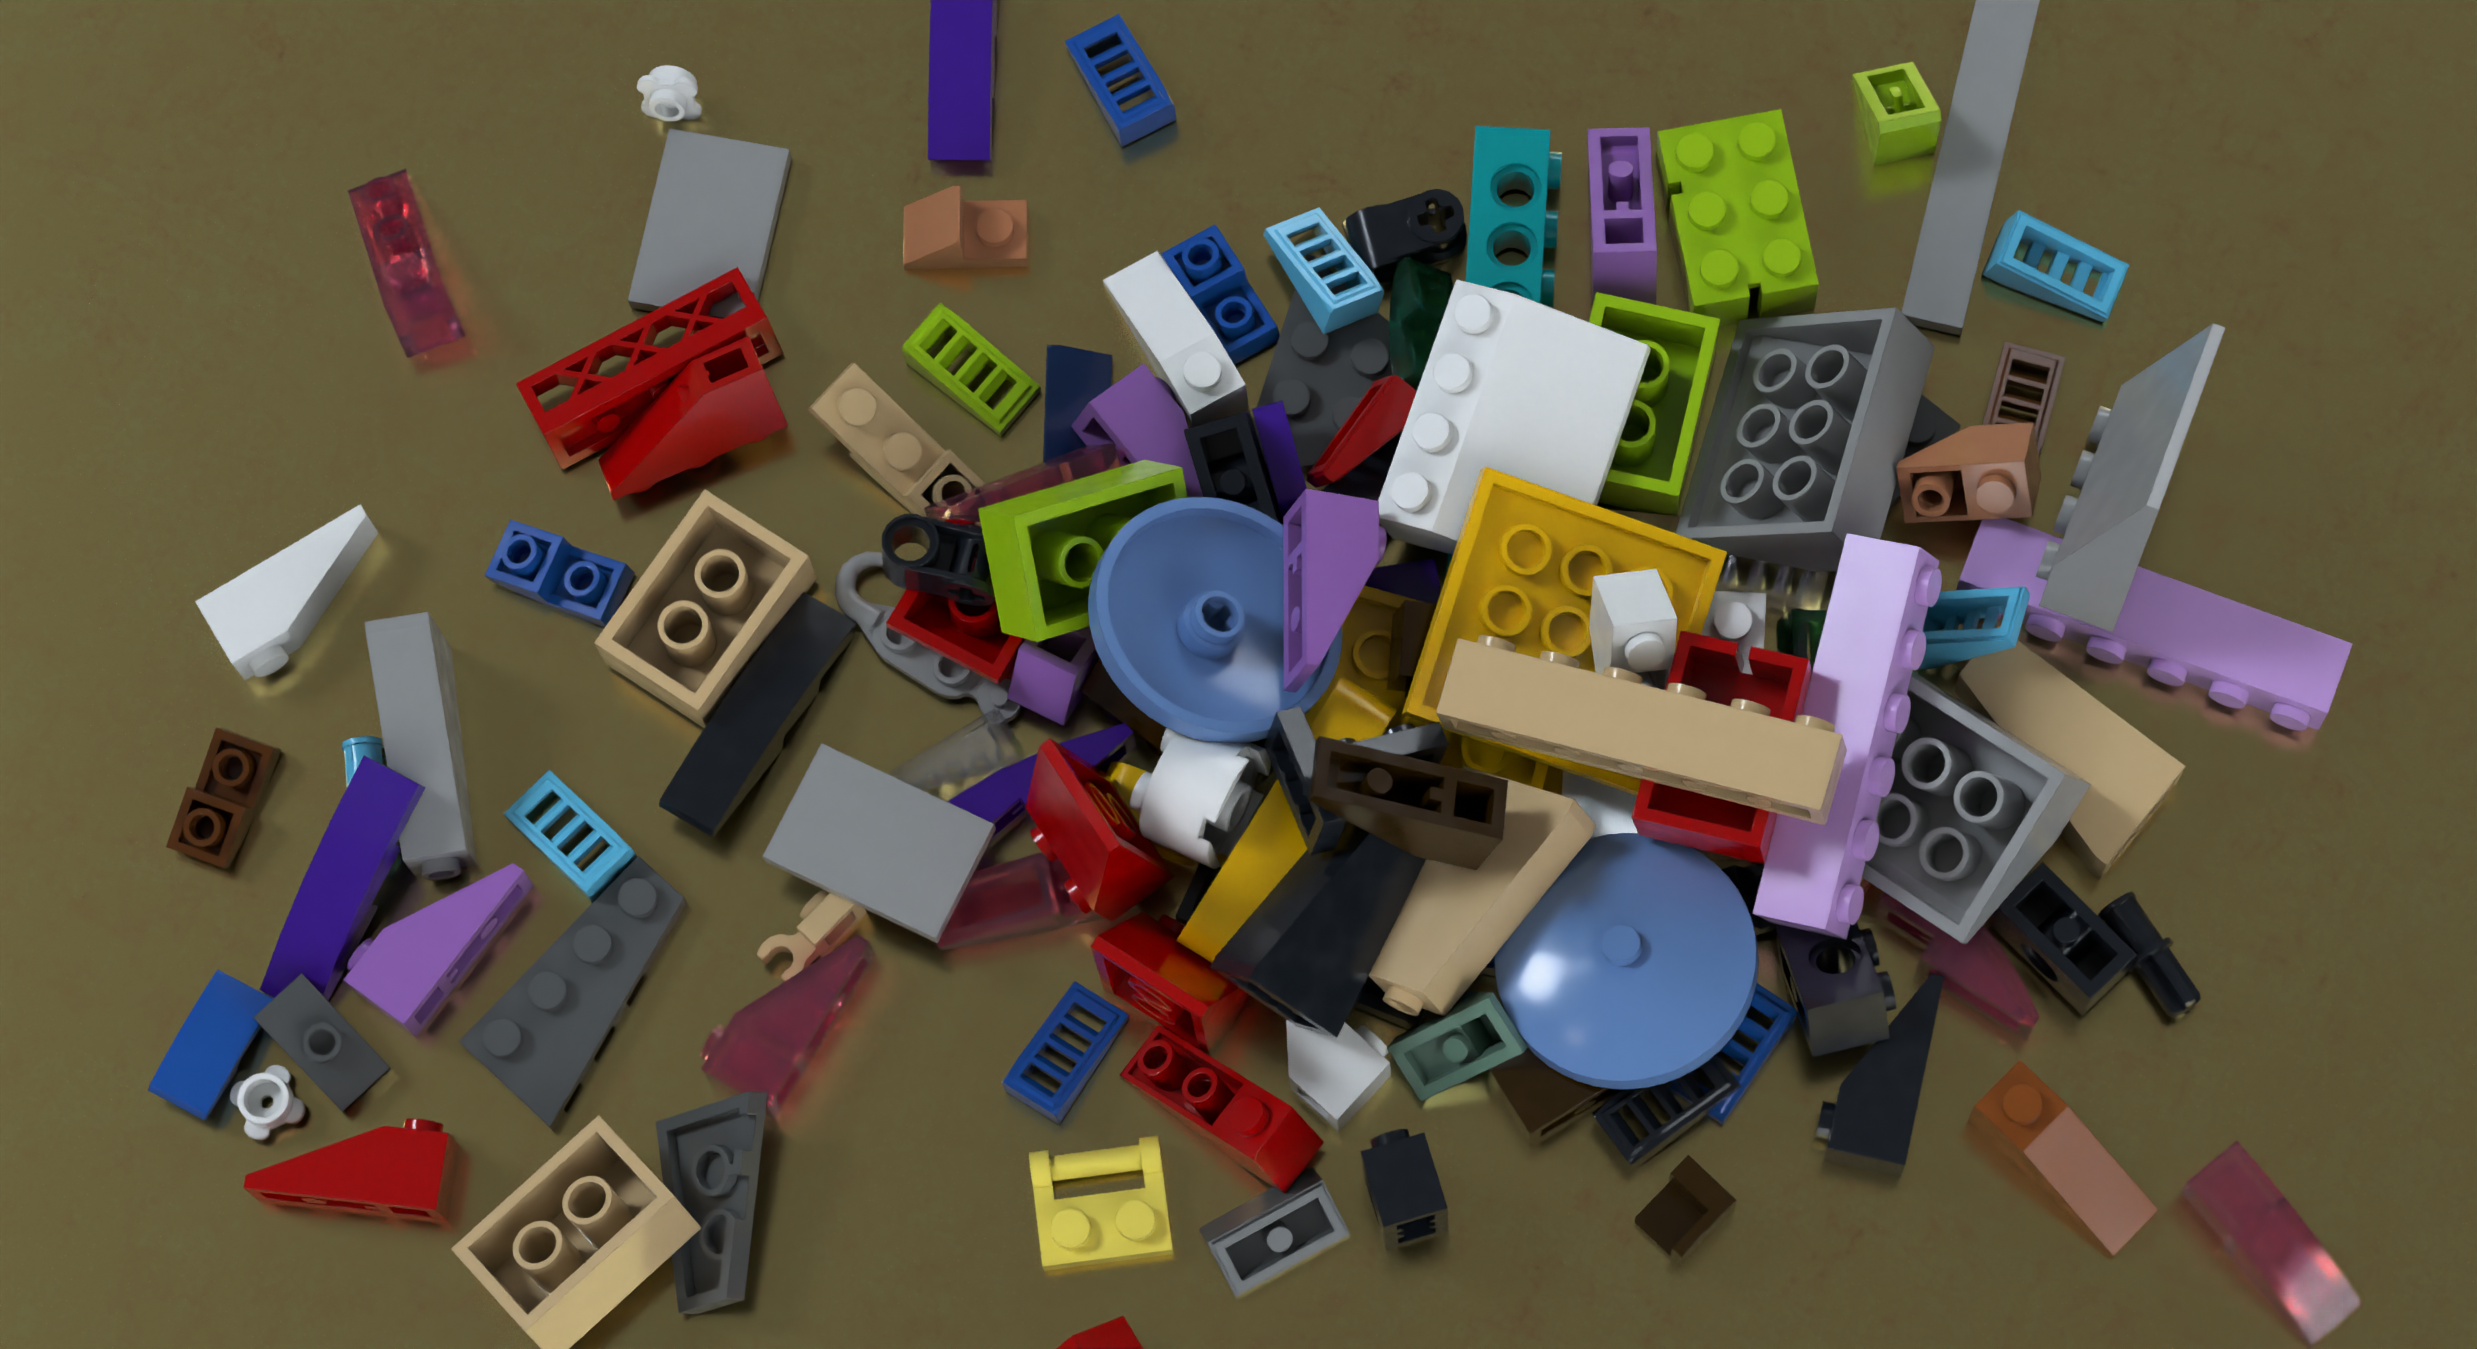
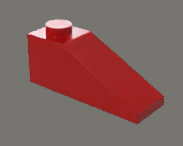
[243,1118,460,1221]

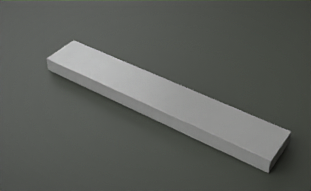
[1901,0,2040,336]

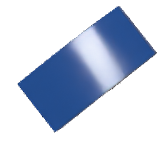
[1161,224,1280,365]
[484,520,635,627]
[148,969,273,1120]

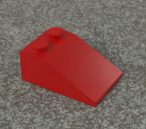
[1025,738,1174,922]
[1090,912,1252,1057]

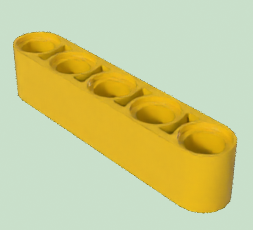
[1176,676,1397,963]

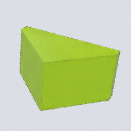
[1852,62,1942,166]

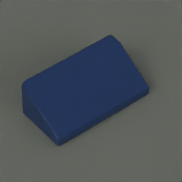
[1043,345,1113,477]

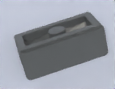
[1199,1168,1350,1297]

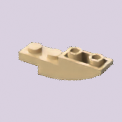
[807,363,1003,526]

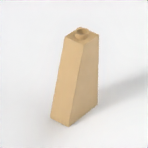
[1954,626,2186,880]
[1368,766,1596,1016]

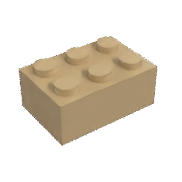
[594,489,817,728]
[451,1115,701,1349]

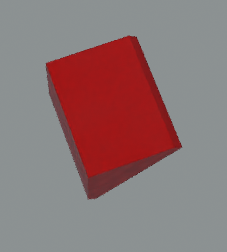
[886,518,1025,685]

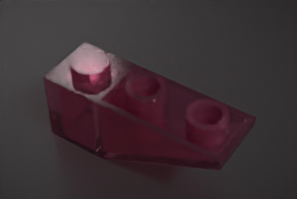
[348,169,466,358]

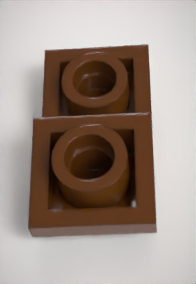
[166,728,281,868]

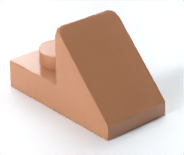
[903,186,1029,269]

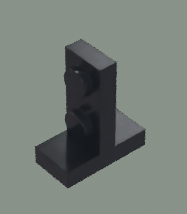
[1264,706,1449,856]

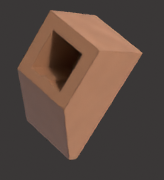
[1896,422,2042,523]

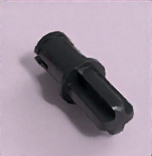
[2098,891,2201,1017]

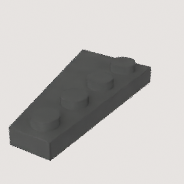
[458,856,688,1132]

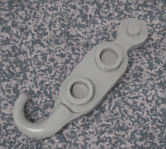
[834,551,1022,723]

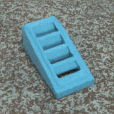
[1263,207,1384,335]
[1982,210,2129,322]
[1917,587,2030,670]
[504,770,637,903]

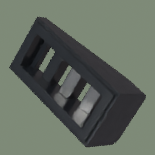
[1592,1054,1742,1166]

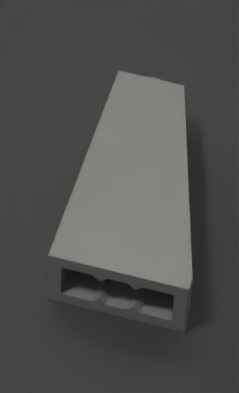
[365,612,477,880]

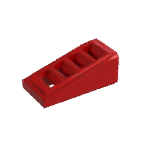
[1306,375,1417,488]

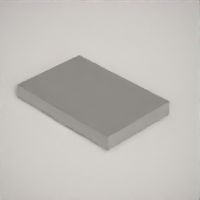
[628,128,792,319]
[762,743,996,943]

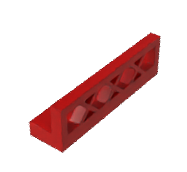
[516,267,784,470]

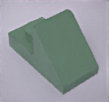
[1387,990,1528,1102]

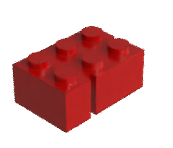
[1631,630,1812,865]

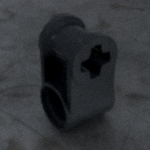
[1342,189,1467,284]
[882,514,995,606]

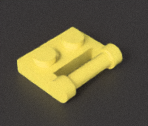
[1029,1135,1174,1271]

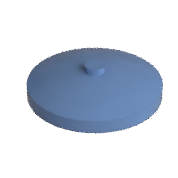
[1088,497,1343,743]
[1495,833,1759,1089]

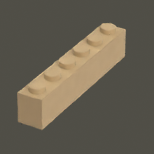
[1436,635,1847,826]

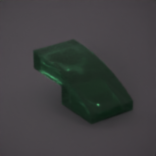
[1389,257,1454,391]

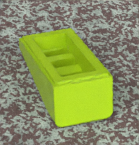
[902,303,1041,436]

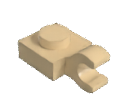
[757,889,867,987]

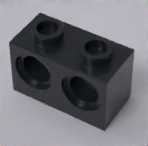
[1361,1129,1448,1250]

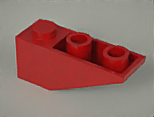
[598,336,788,501]
[1119,1024,1324,1194]

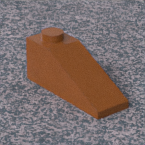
[1968,1060,2158,1258]

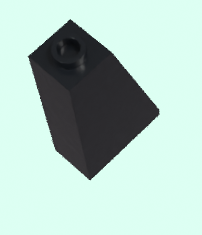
[1210,821,1426,1037]

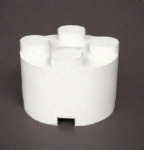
[1130,728,1271,869]

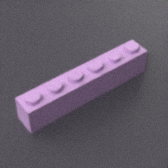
[1956,518,2353,731]
[1752,533,1942,939]

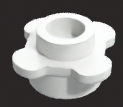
[637,65,702,121]
[230,1065,305,1140]

